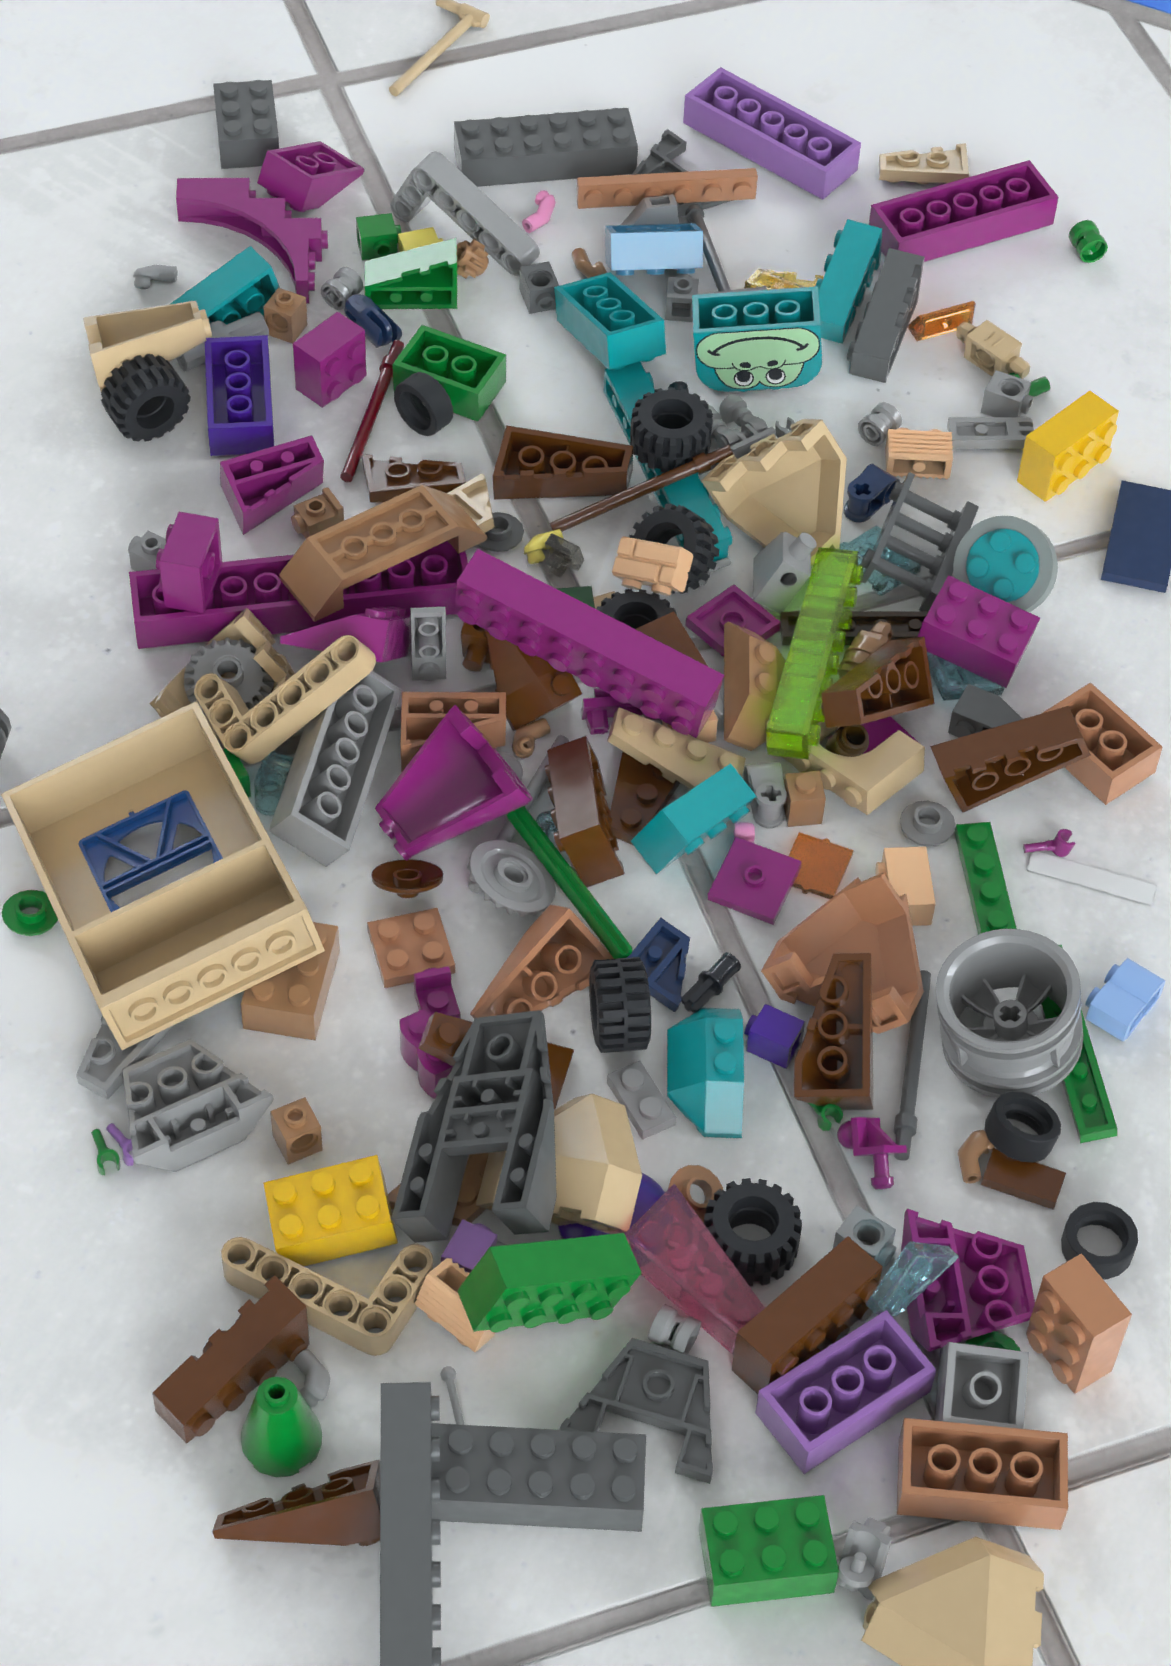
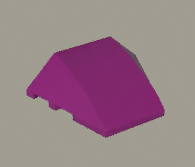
[900,1209,1035,1352]

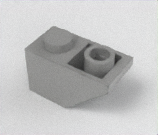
[621,194,679,225]

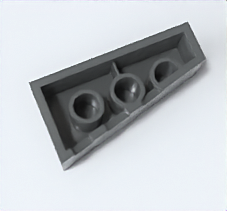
[847,248,925,383]

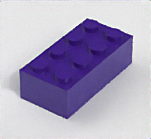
[205,335,274,456]

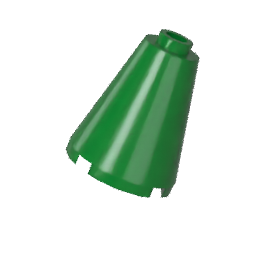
[241,1377,322,1477]

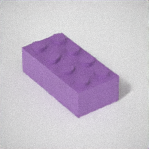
[755,1310,937,1474]

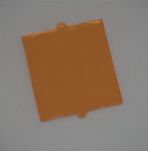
[788,832,854,899]

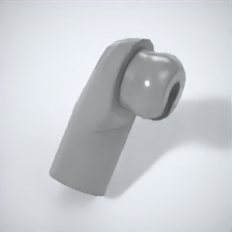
[294,1349,330,1407]

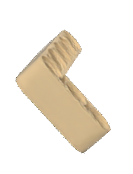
[194,635,376,764]
[221,1237,433,1356]

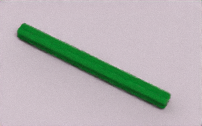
[507,806,633,959]

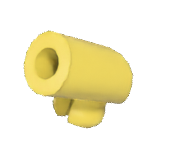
[524,529,564,564]

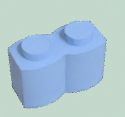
[1085,958,1166,1042]

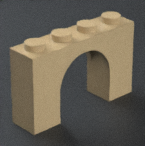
[766,680,925,815]

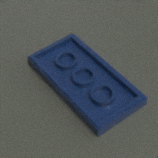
[1101,480,1171,593]

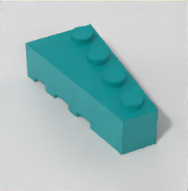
[815,219,882,344]
[169,246,280,325]

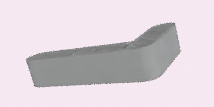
[390,151,540,276]

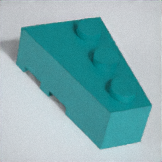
[631,763,757,874]

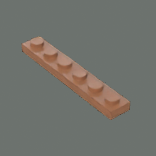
[577,168,758,209]

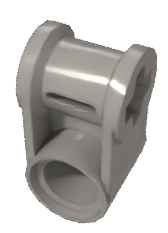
[744,762,787,828]

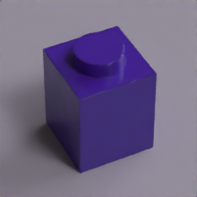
[744,1004,805,1069]

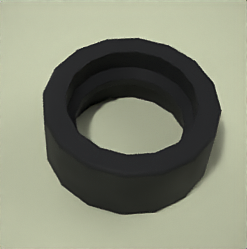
[394,372,453,436]
[984,1091,1061,1162]
[1061,1202,1138,1280]

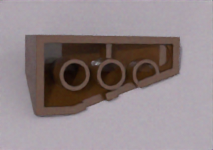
[483,629,583,732]
[212,1459,380,1546]

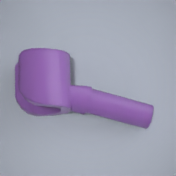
[106,1123,134,1166]

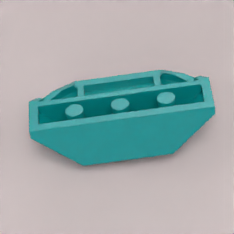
[667,1008,744,1138]

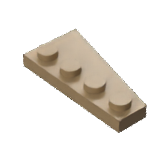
[607,708,746,789]

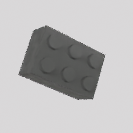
[213,80,279,169]

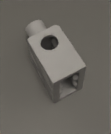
[753,532,817,614]

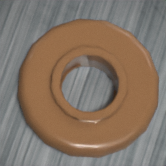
[668,1165,723,1224]

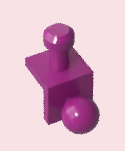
[837,1117,907,1190]

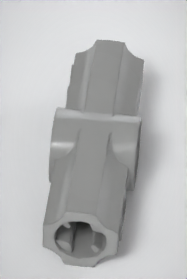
[177,312,269,372]

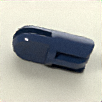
[344,294,402,348]

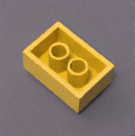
[1017,390,1119,502]
[263,1155,398,1266]

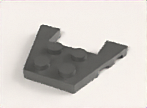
[631,129,733,217]
[559,1338,713,1484]

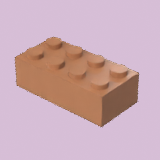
[896,1418,1068,1530]

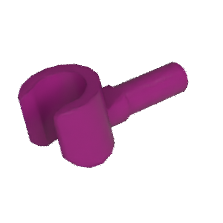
[1023,829,1076,857]

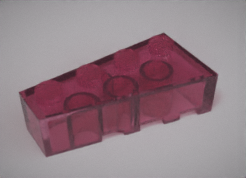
[625,1184,765,1355]

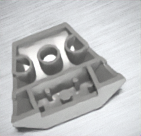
[122,1039,274,1172]

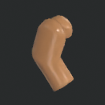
[571,248,607,278]
[512,718,551,758]
[958,1130,995,1184]

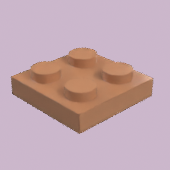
[367,908,455,988]

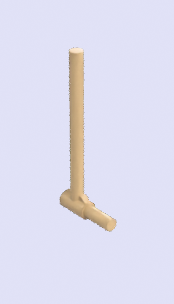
[389,0,490,96]

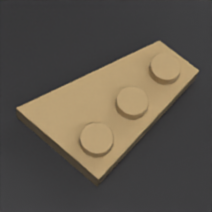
[878,143,969,184]

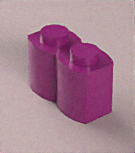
[399,1009,453,1099]

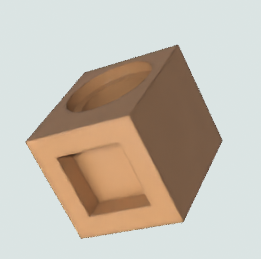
[264,287,308,344]
[270,1097,323,1165]

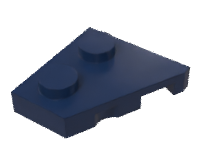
[627,917,690,1012]

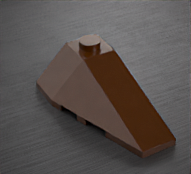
[794,953,873,1110]

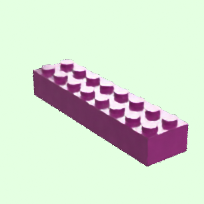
[454,548,724,738]

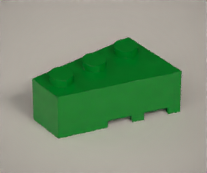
[364,237,457,309]

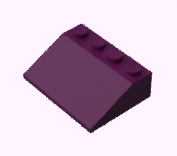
[280,605,410,663]

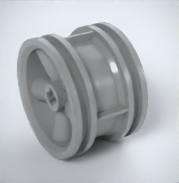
[936,929,1083,1098]

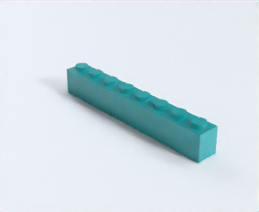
[603,362,732,562]

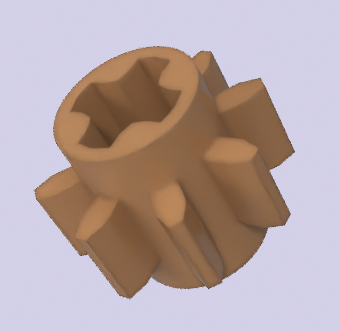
[457,239,489,279]

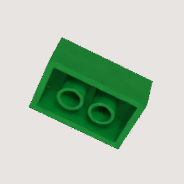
[393,325,506,422]
[698,1495,839,1607]

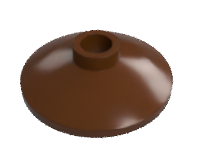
[371,859,443,898]

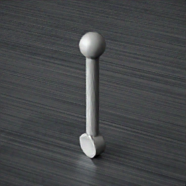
[440,1366,464,1425]

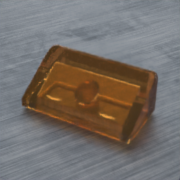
[908,301,976,341]

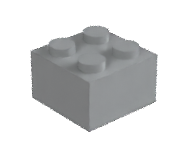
[934,1342,1029,1429]

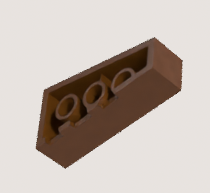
[492,425,633,500]
[821,636,935,728]
[545,736,625,887]

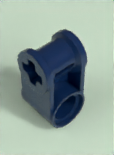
[844,464,900,523]

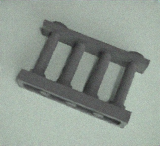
[860,472,979,611]

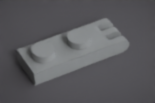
[947,417,1034,449]

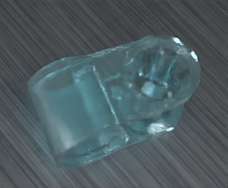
[254,750,294,816]

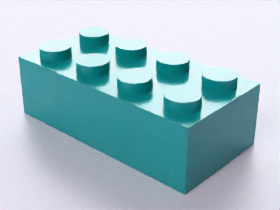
[554,272,666,370]

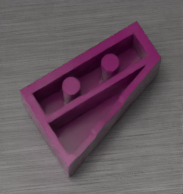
[220,435,324,535]

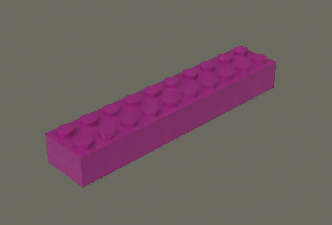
[129,541,468,649]

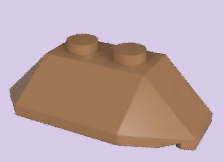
[724,621,791,751]

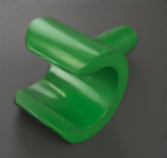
[808,1103,843,1131]
[91,1129,120,1175]

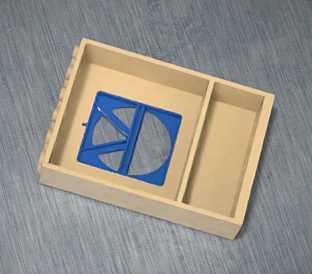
[1,701,325,1050]

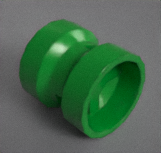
[1068,220,1108,263]

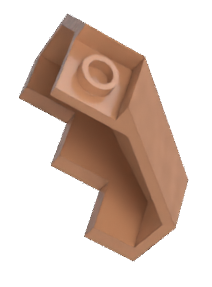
[761,873,924,1034]

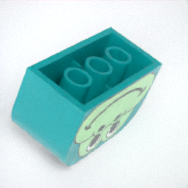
[692,286,822,392]

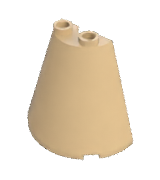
[83,301,212,398]

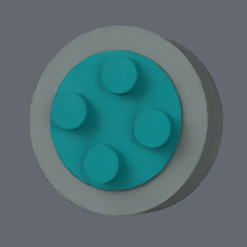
[953,516,1058,612]

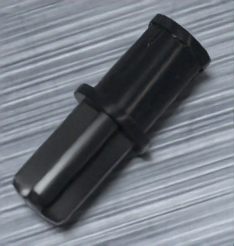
[681,952,741,1013]

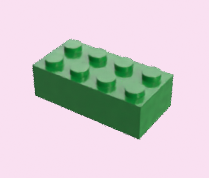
[457,1233,641,1333]

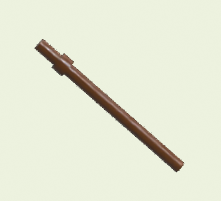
[549,445,733,532]

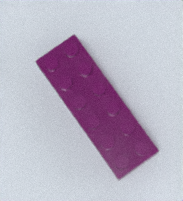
[869,160,1059,262]

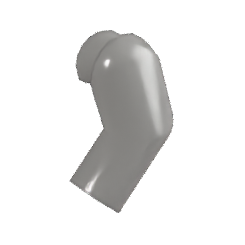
[133,265,178,289]

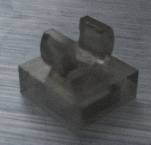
[545,533,585,578]

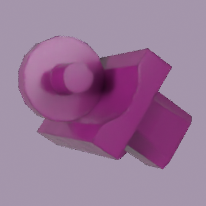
[581,688,643,735]

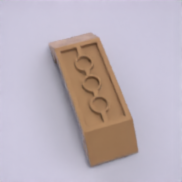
[279,485,487,622]

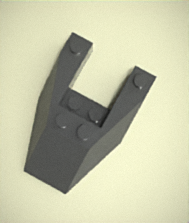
[391,1010,557,1243]

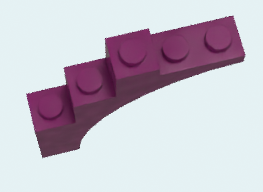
[176,178,328,304]

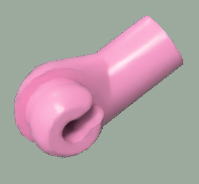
[522,190,556,233]

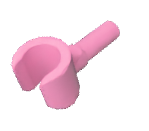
[734,822,755,843]

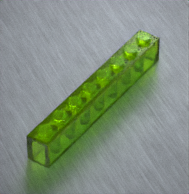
[766,547,863,760]

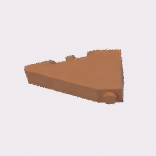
[470,905,614,1019]

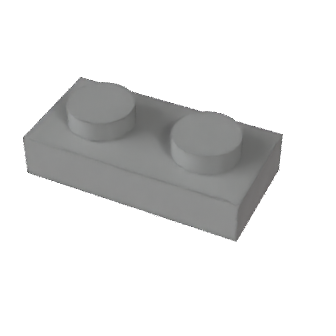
[607,1061,676,1140]

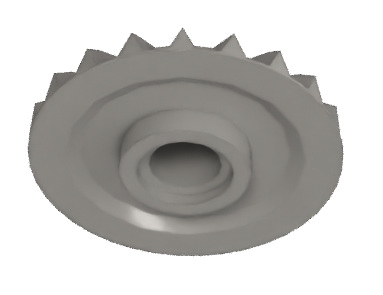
[184,637,274,716]
[467,840,556,917]

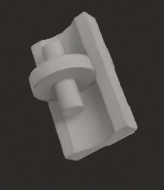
[836,1518,892,1601]

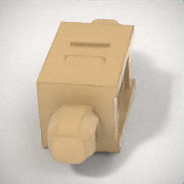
[956,320,1030,379]

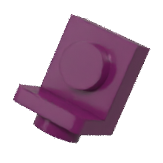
[414,966,461,1019]

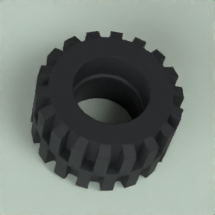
[101,354,191,442]
[630,387,713,472]
[629,504,719,594]
[597,589,677,629]
[589,957,651,1053]
[702,1178,802,1287]

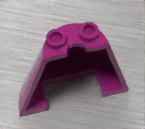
[375,705,533,861]

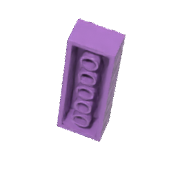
[683,67,861,200]

